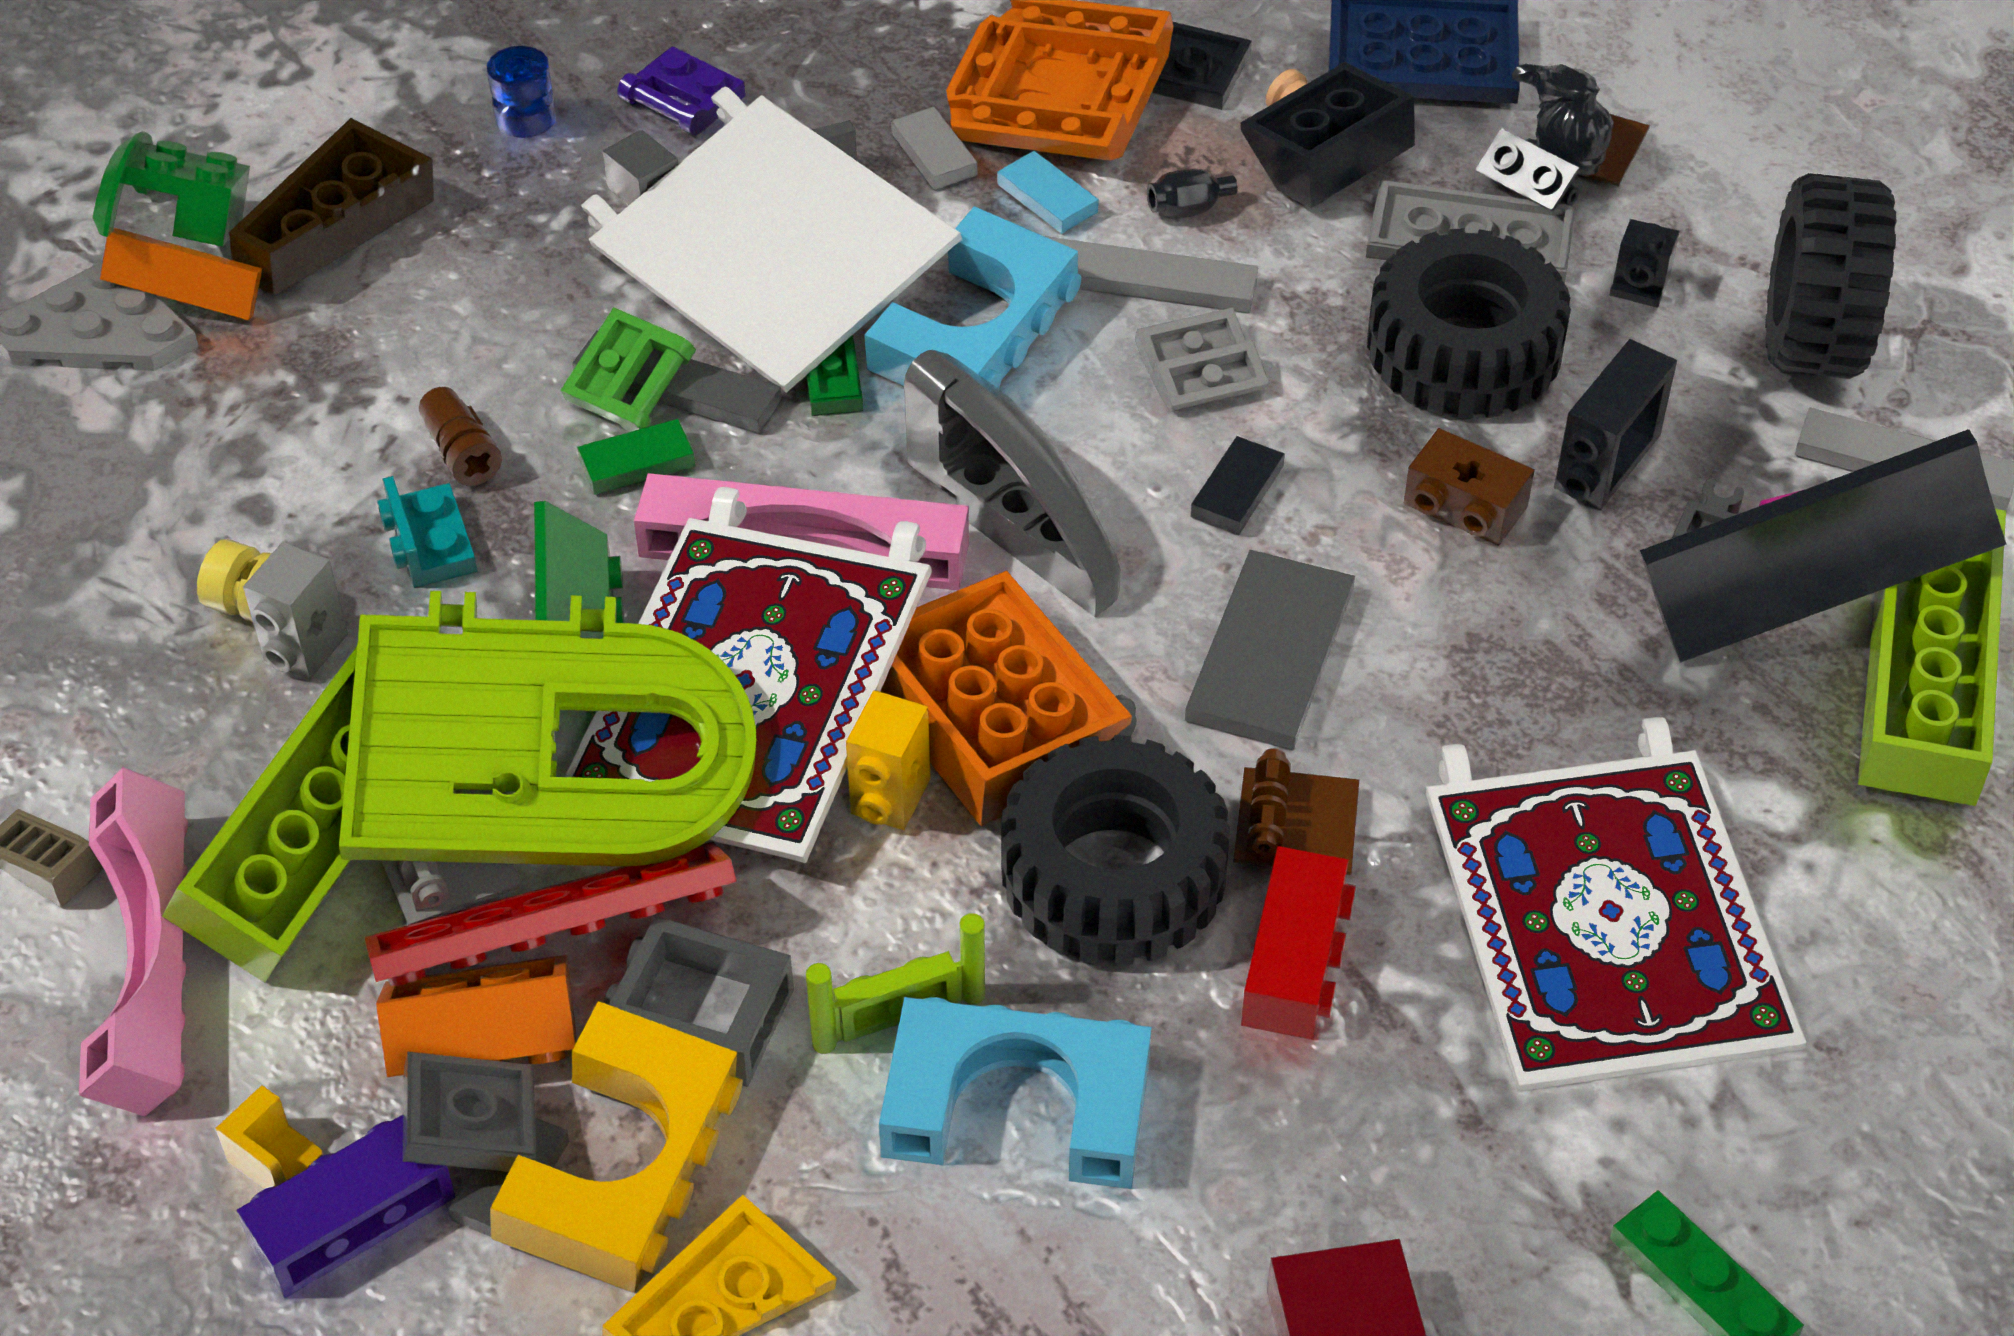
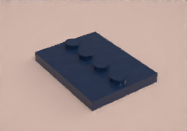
[1328,0,1520,104]

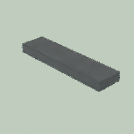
[572,330,782,433]

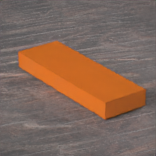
[100,227,262,320]

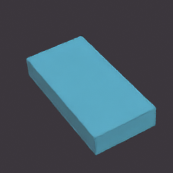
[997,151,1099,234]

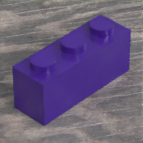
[236,1114,456,1299]

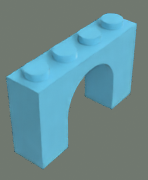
[864,206,1081,389]
[879,997,1152,1189]

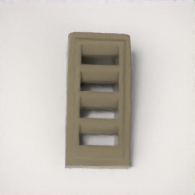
[0,809,104,908]

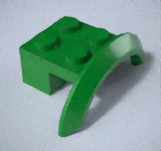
[92,131,250,247]

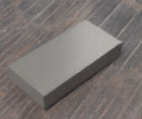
[891,106,977,190]

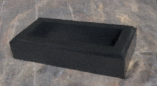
[1190,436,1285,535]

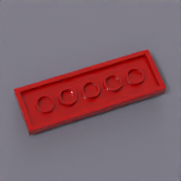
[365,842,737,986]

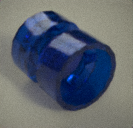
[487,46,556,138]

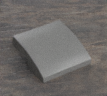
[1134,307,1270,411]

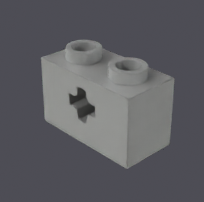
[243,542,348,679]

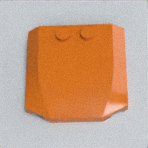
[946,0,1173,161]

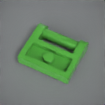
[560,307,696,432]

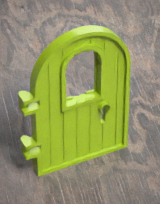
[339,591,756,866]

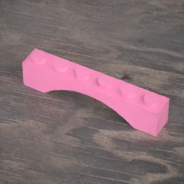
[634,473,969,590]
[79,767,188,1117]

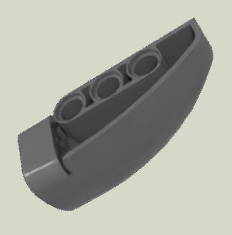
[904,350,1120,618]

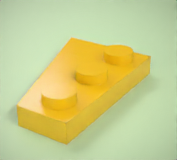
[602,1194,837,1336]

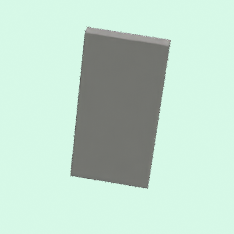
[1366,180,1576,283]

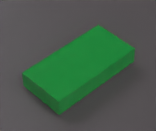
[577,419,696,495]

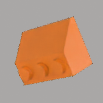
[376,955,577,1081]

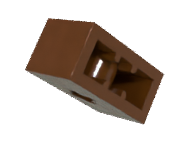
[1403,428,1535,546]

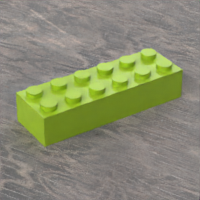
[1858,509,2006,806]
[162,647,357,983]

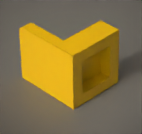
[215,1085,324,1189]

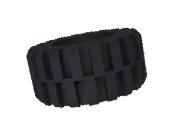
[1765,173,1896,379]
[1367,228,1571,419]
[1001,735,1230,966]

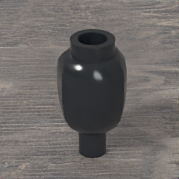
[1147,169,1238,219]

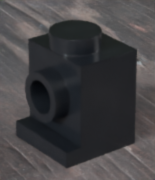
[1609,219,1680,308]

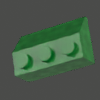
[534,501,625,639]

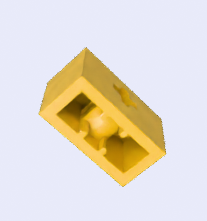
[846,690,931,830]

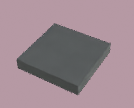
[403,1052,536,1172]

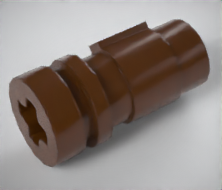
[418,387,502,486]

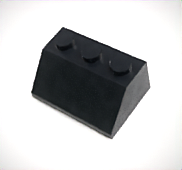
[1240,62,1415,208]

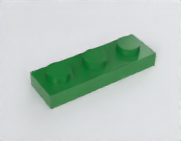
[1609,1190,1804,1336]

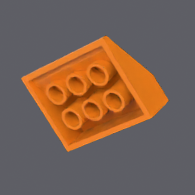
[880,570,1132,826]

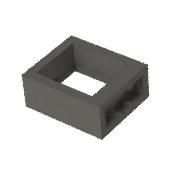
[603,916,794,1087]

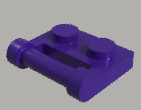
[617,46,746,136]

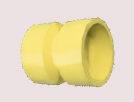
[197,539,272,623]

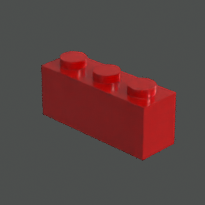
[1241,846,1356,1040]

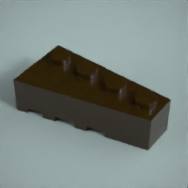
[229,118,434,296]

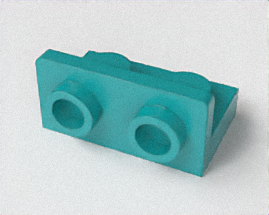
[377,476,478,588]

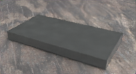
[1185,549,1355,750]

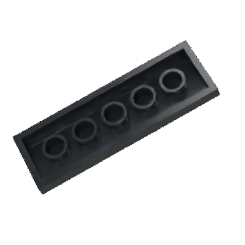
[1640,429,2007,663]

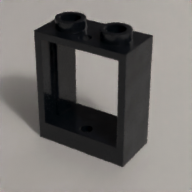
[1554,339,1677,510]

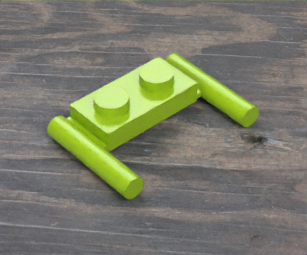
[806,913,985,1054]

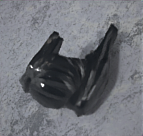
[1512,64,1614,175]

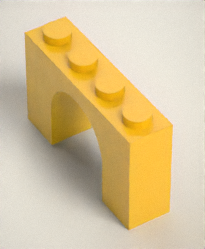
[490,1001,743,1293]

